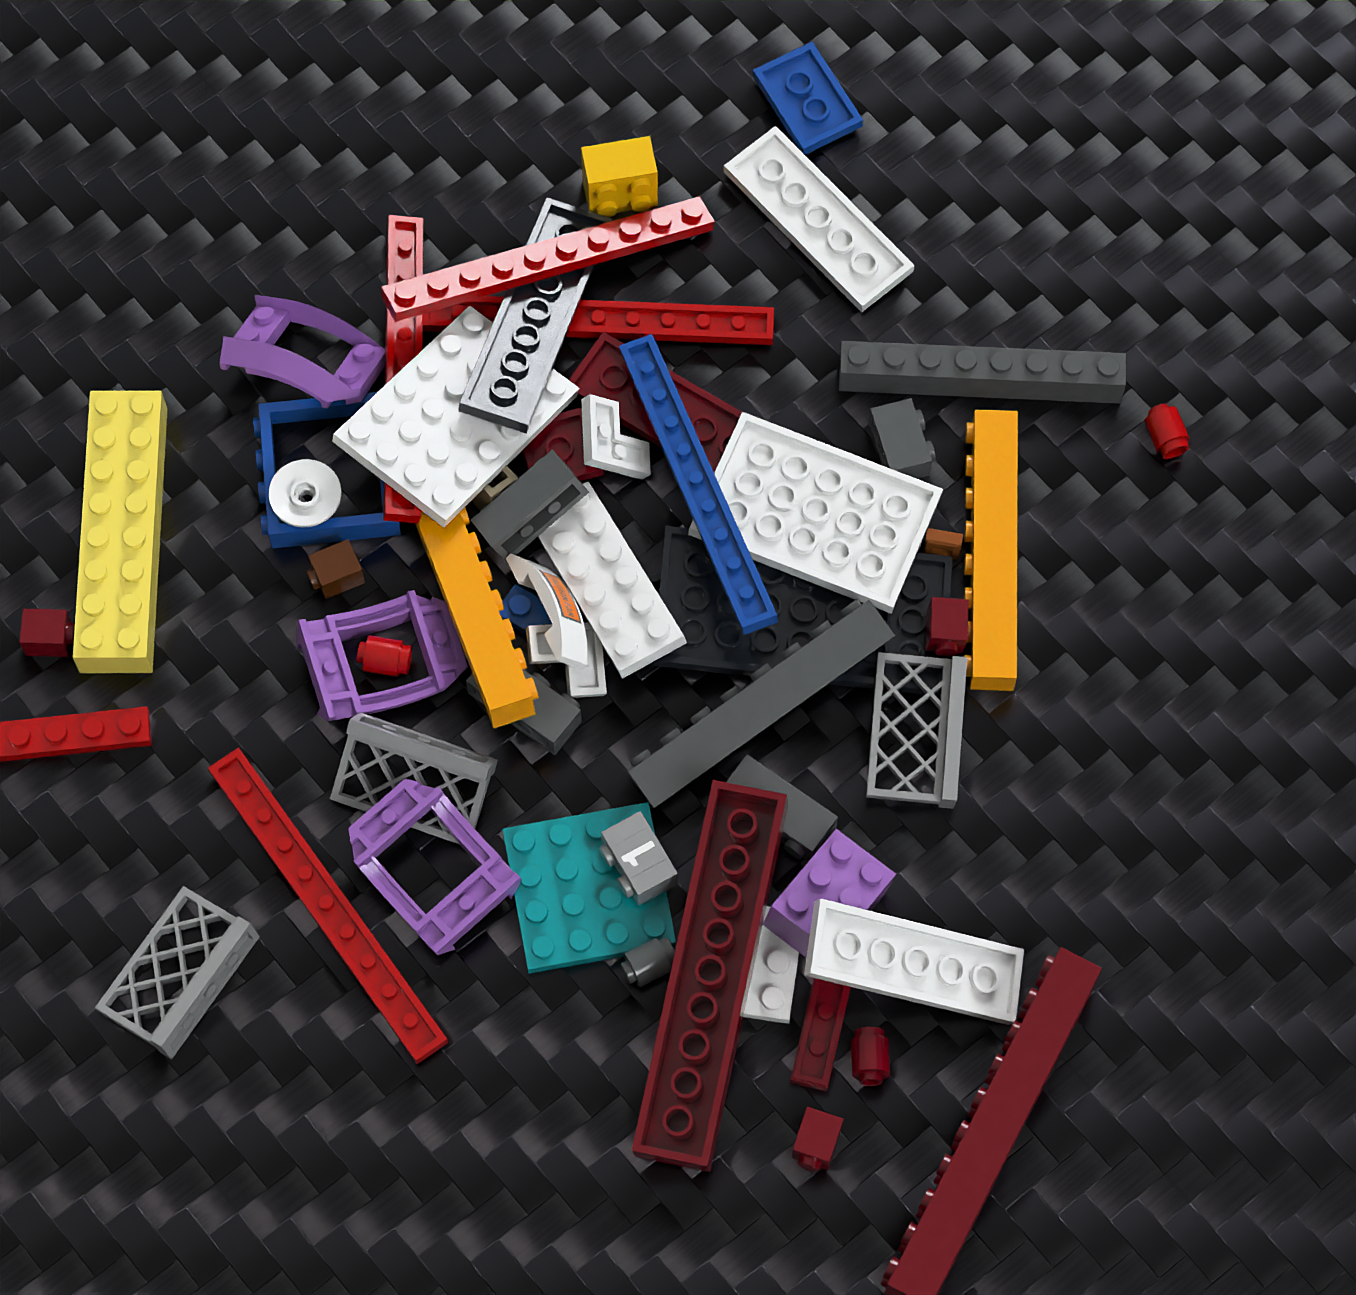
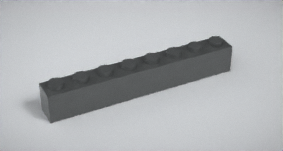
[839,341,1126,404]
[627,599,895,808]

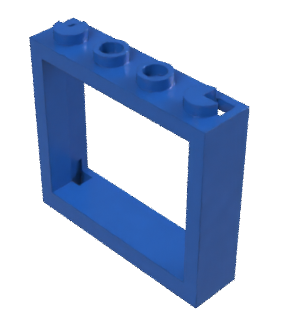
[253,392,401,548]

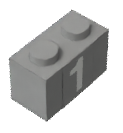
[599,811,678,906]

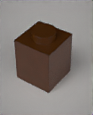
[306,539,365,599]

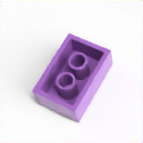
[763,829,896,958]

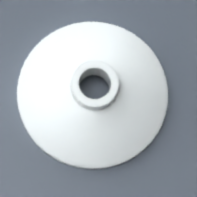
[269,459,341,527]

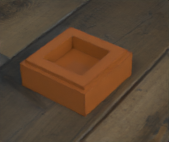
[923,528,963,560]

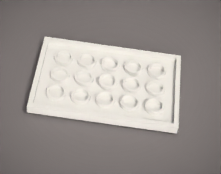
[332,306,580,527]
[688,412,943,614]

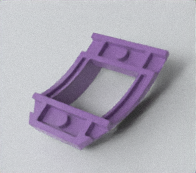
[220,295,385,408]
[296,590,468,721]
[348,779,522,955]

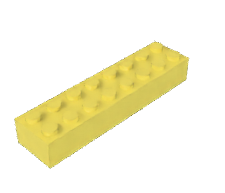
[73,391,167,673]

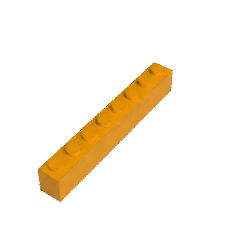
[964,410,1018,691]
[415,507,539,728]

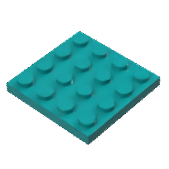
[502,802,676,974]

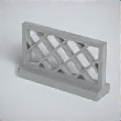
[866,652,967,809]
[330,712,498,844]
[95,886,260,1059]

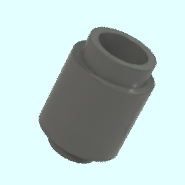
[620,937,675,987]

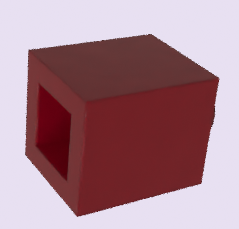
[926,597,968,657]
[19,608,75,657]
[792,1107,844,1172]

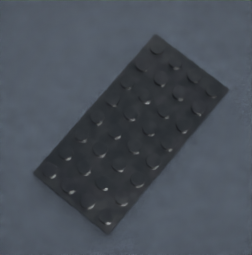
[652,526,953,696]

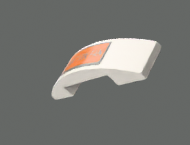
[506,553,587,670]

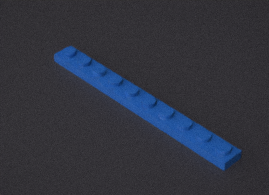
[619,334,778,635]

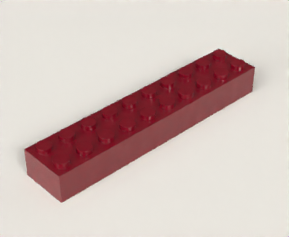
[631,780,788,1172]
[881,947,1102,1295]

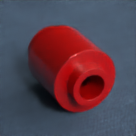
[1144,404,1190,459]
[357,635,412,677]

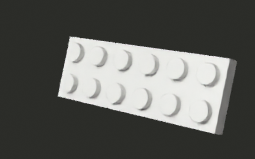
[724,126,914,312]
[538,481,687,679]
[804,899,1024,1025]

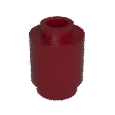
[851,1027,890,1086]

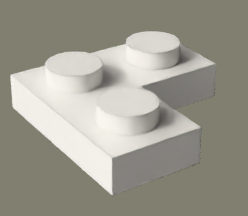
[581,394,651,480]
[526,622,607,698]

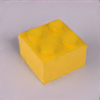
[581,136,658,217]

